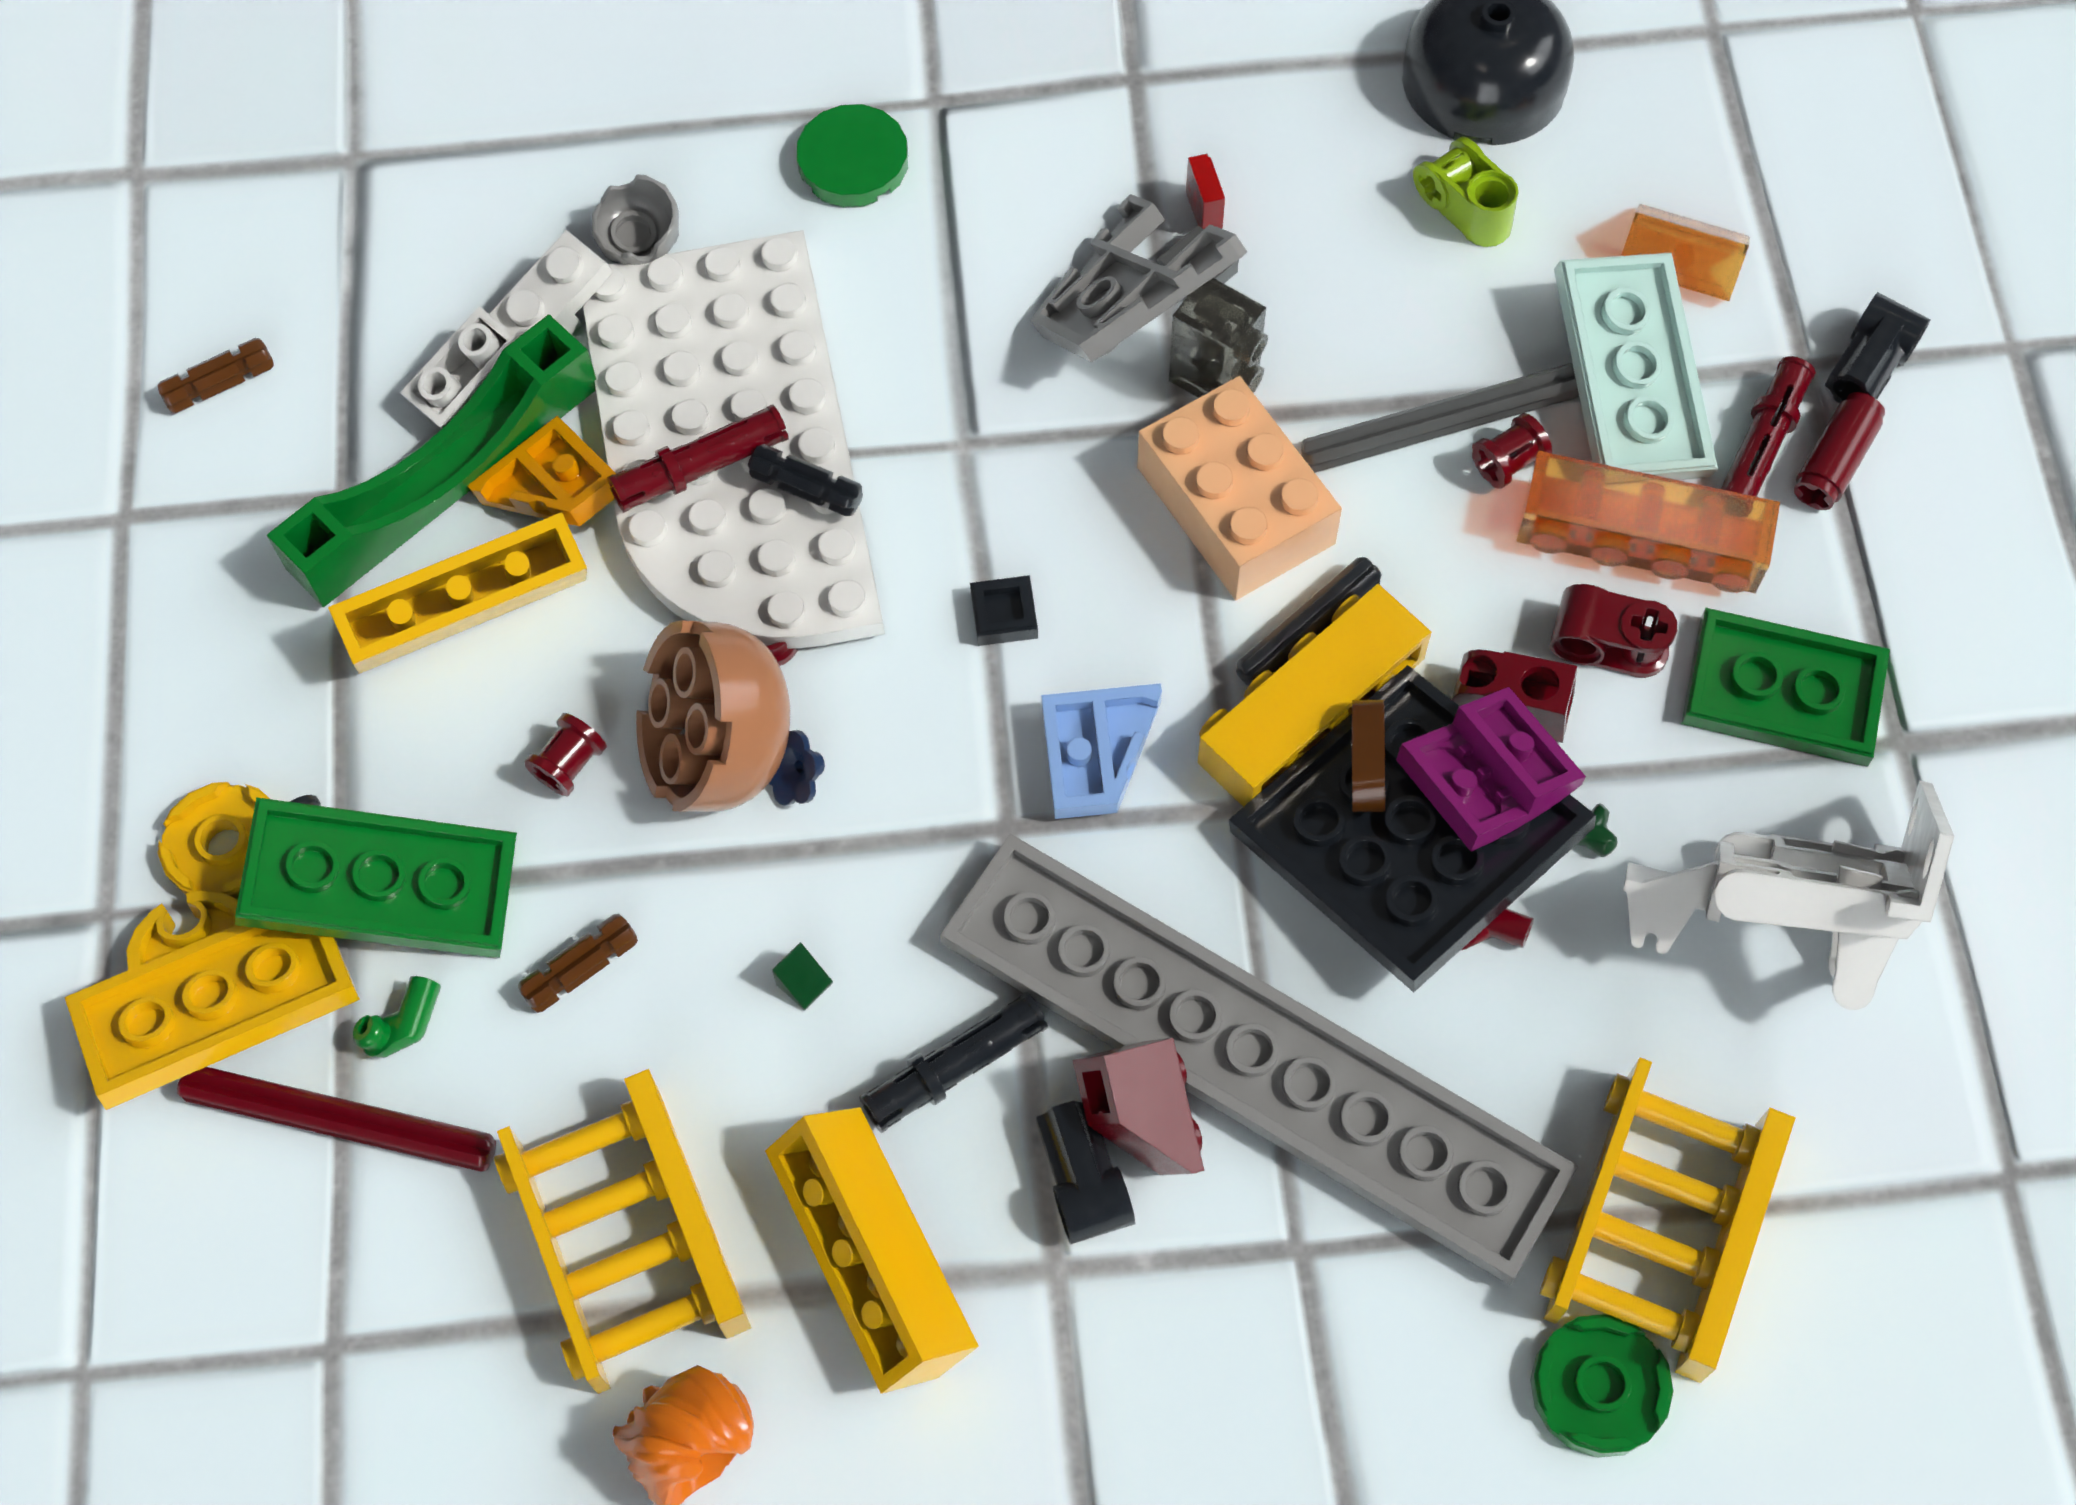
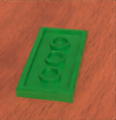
[235,797,517,958]

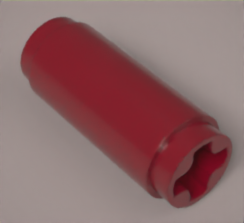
[1794,392,1885,510]

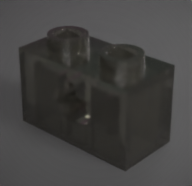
[1169,278,1268,398]

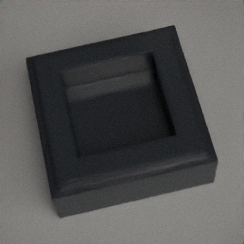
[970,575,1038,646]

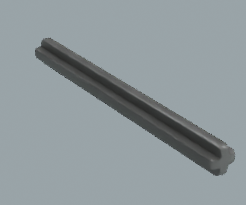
[1301,363,1579,473]

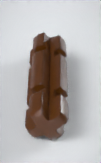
[157,338,274,413]
[518,913,638,1013]

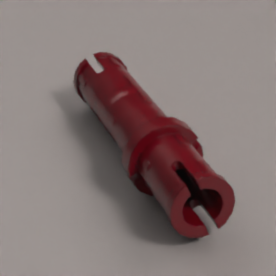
[1712,356,1816,521]
[607,404,789,513]

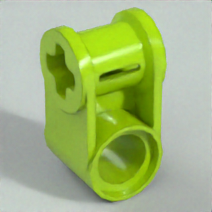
[1413,136,1519,247]

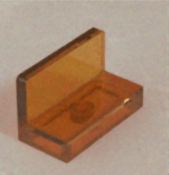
[1621,204,1750,301]

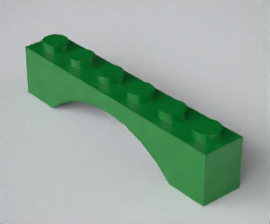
[266,314,597,608]

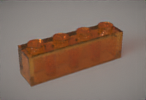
[1516,451,1780,594]

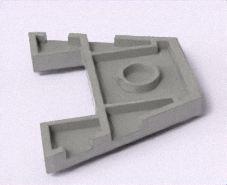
[1030,194,1247,362]

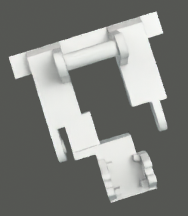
[1623,780,1955,1010]

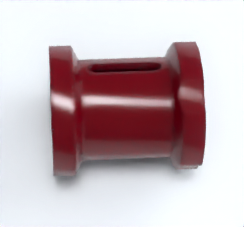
[1472,413,1552,489]
[524,713,607,797]

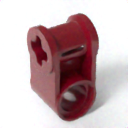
[1549,584,1677,678]

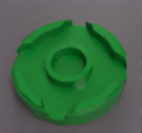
[797,104,908,207]
[1530,1314,1674,1458]

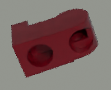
[1451,649,1577,743]

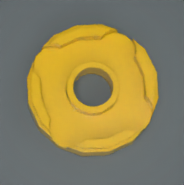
[158,782,270,900]

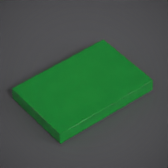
[1681,608,1890,767]

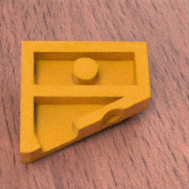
[468,416,616,527]

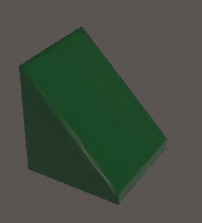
[772,942,833,1011]

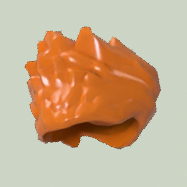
[613,1365,754,1505]

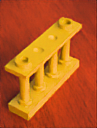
[1539,1057,1796,1383]
[494,1069,752,1394]

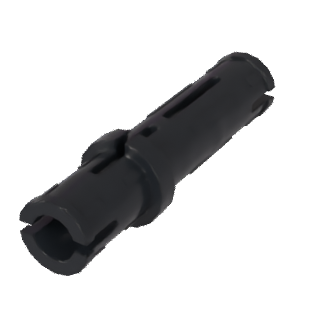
[859,993,1048,1133]

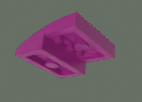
[1396,687,1586,851]

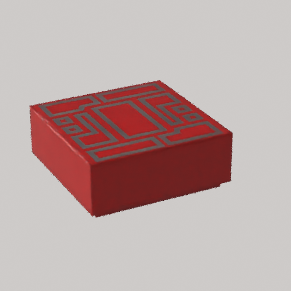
[1186,153,1225,229]

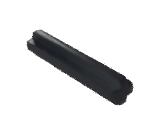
[1236,557,1382,686]

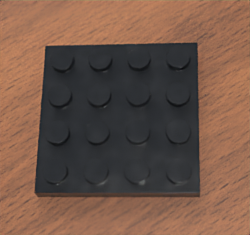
[1229,665,1596,993]

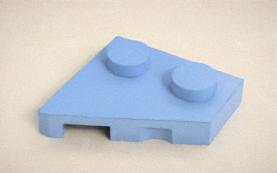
[1041,683,1162,819]

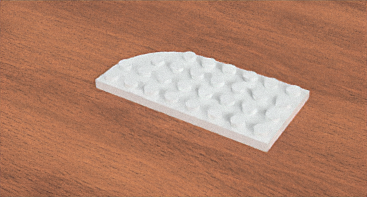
[583,230,885,649]

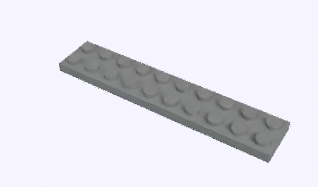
[940,833,1578,1285]

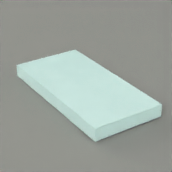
[1554,253,1718,486]

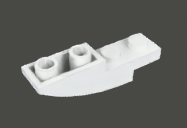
[400,230,613,429]

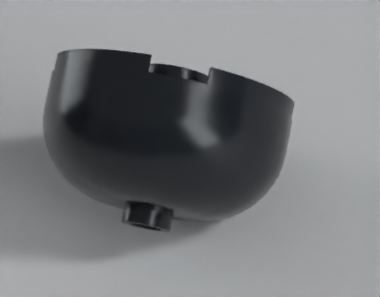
[1402,0,1574,145]

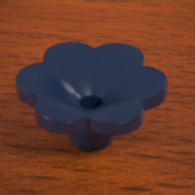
[769,730,825,806]

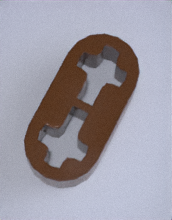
[1352,700,1385,812]

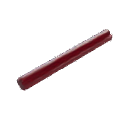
[177,1067,496,1172]

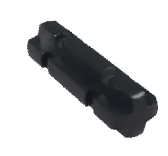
[748,444,863,516]

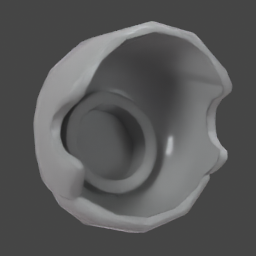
[592,174,679,265]

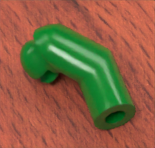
[353,976,441,1058]

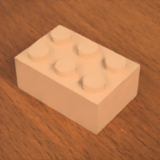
[1137,375,1342,601]

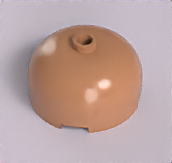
[636,620,790,812]

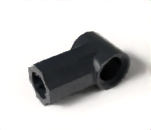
[1824,292,1931,403]
[1036,1100,1136,1245]

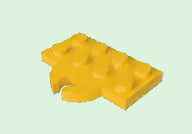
[64,891,360,1110]

